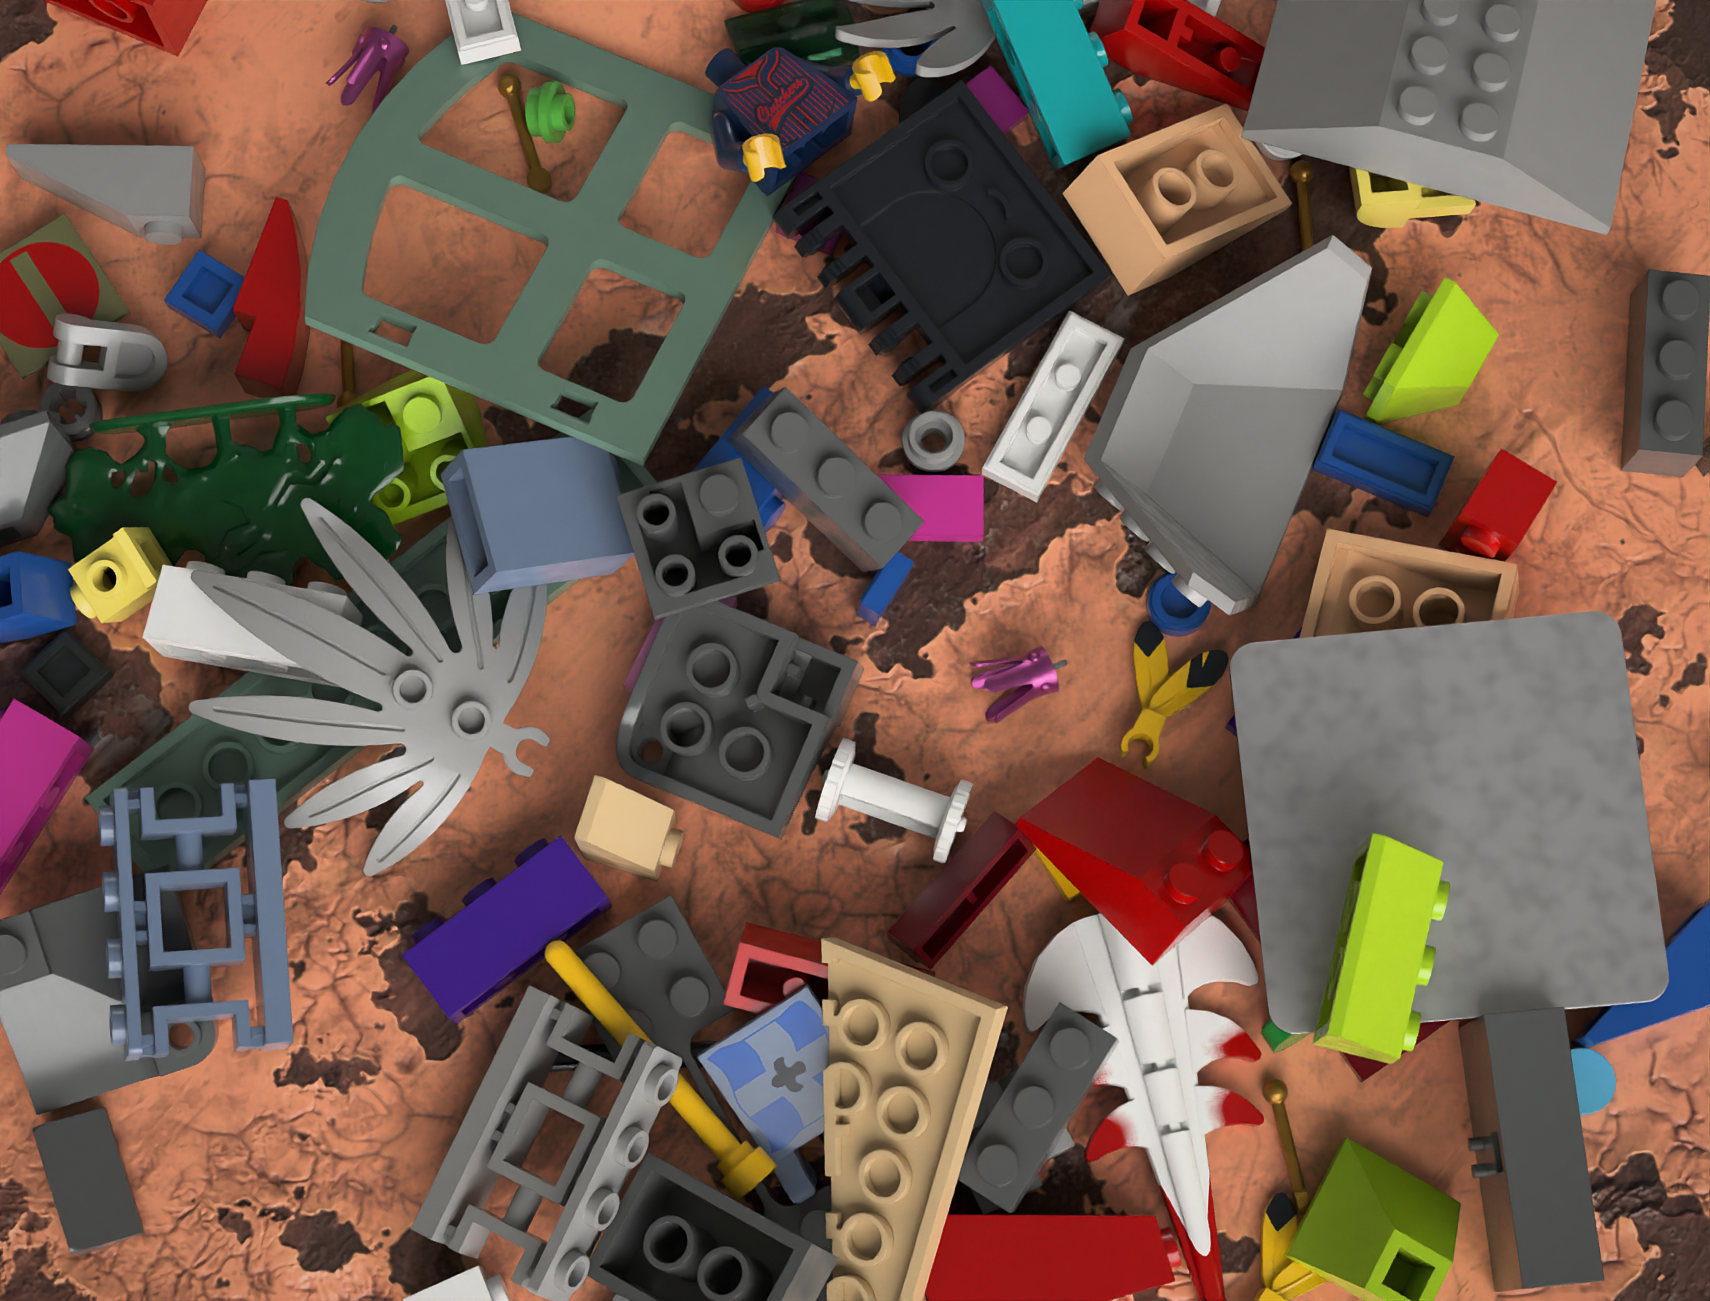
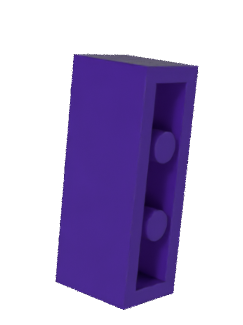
[402,836,612,1025]

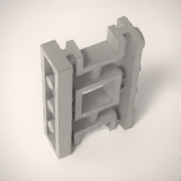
[411,985,682,1301]

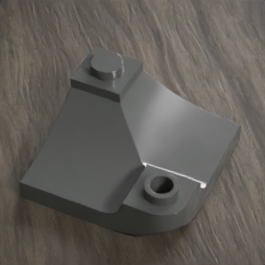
[616,601,864,840]
[0,864,219,1115]

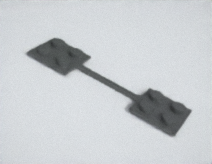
[574,895,833,1301]

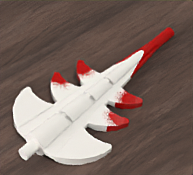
[1022,913,1264,1301]

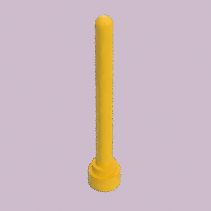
[545,940,778,1201]

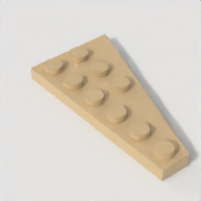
[821,937,1008,1301]

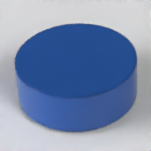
[1146,572,1211,637]

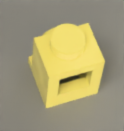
[68,527,173,623]

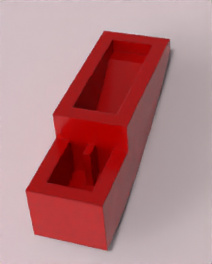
[232,197,310,399]

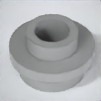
[902,410,965,472]

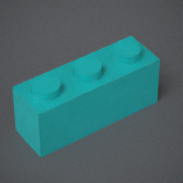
[980,0,1133,171]

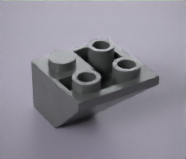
[0,410,78,548]
[616,457,780,620]

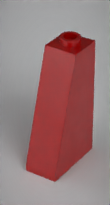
[924,1214,1181,1301]

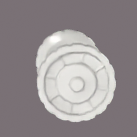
[815,738,973,864]

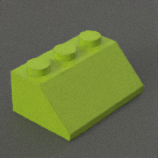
[1312,833,1450,1064]

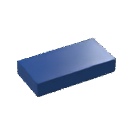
[1312,408,1455,518]

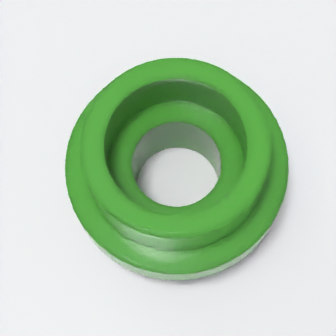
[525,81,575,143]

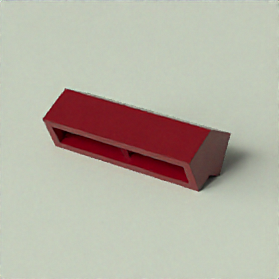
[887,811,1036,970]

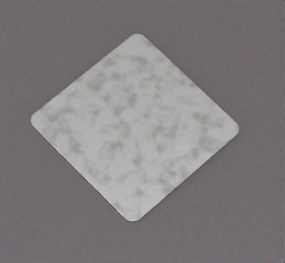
[1229,611,1669,1034]

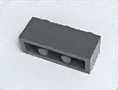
[1621,269,1710,477]
[727,387,925,572]
[958,1002,1120,1213]

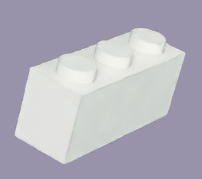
[142,561,363,688]

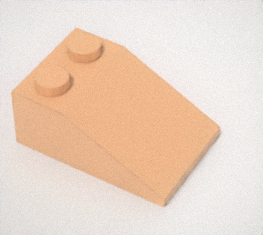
[1062,103,1292,296]
[1299,529,1519,638]

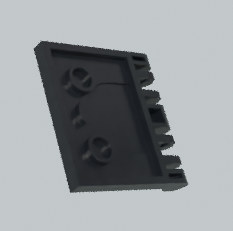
[772,80,1111,414]

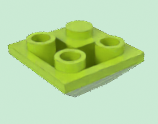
[1363,277,1500,425]
[325,369,487,525]
[1284,1137,1461,1301]

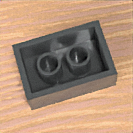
[587,1152,838,1301]

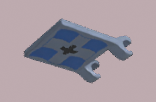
[697,984,829,1204]

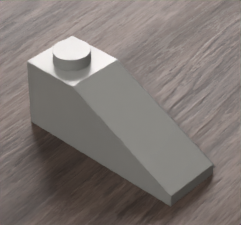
[6,144,205,245]

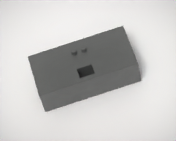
[1458,1006,1604,1292]

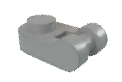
[47,313,168,392]

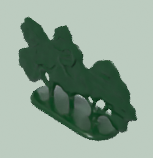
[47,394,404,586]

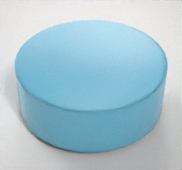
[1571,1048,1616,1116]

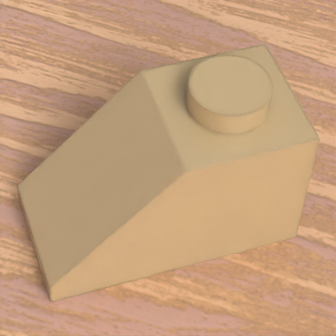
[574,775,684,882]

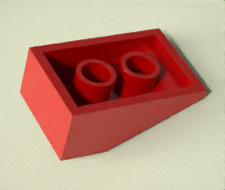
[1015,757,1252,966]

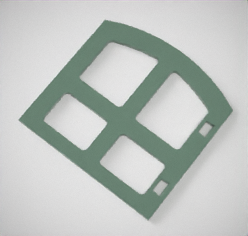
[305,12,799,466]

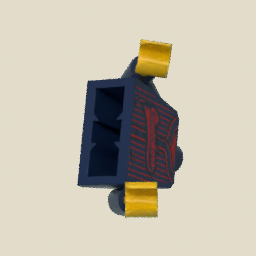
[705,47,896,197]

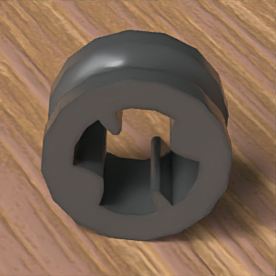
[40,383,103,442]

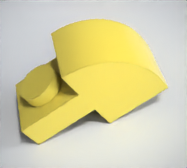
[1349,167,1476,228]

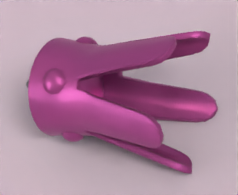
[325,25,409,114]
[969,645,1067,723]

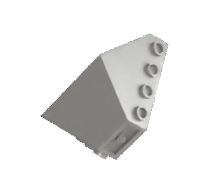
[1084,235,1372,615]

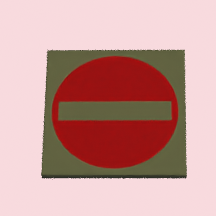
[0,213,130,379]

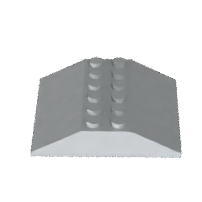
[1241,0,1656,235]

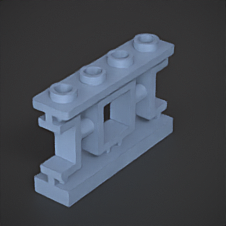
[98,779,293,1061]

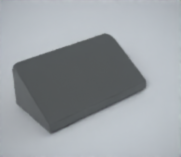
[33,1107,145,1256]

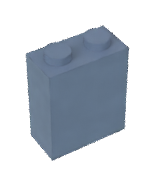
[441,437,634,594]

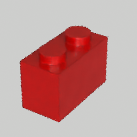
[1438,448,1557,562]

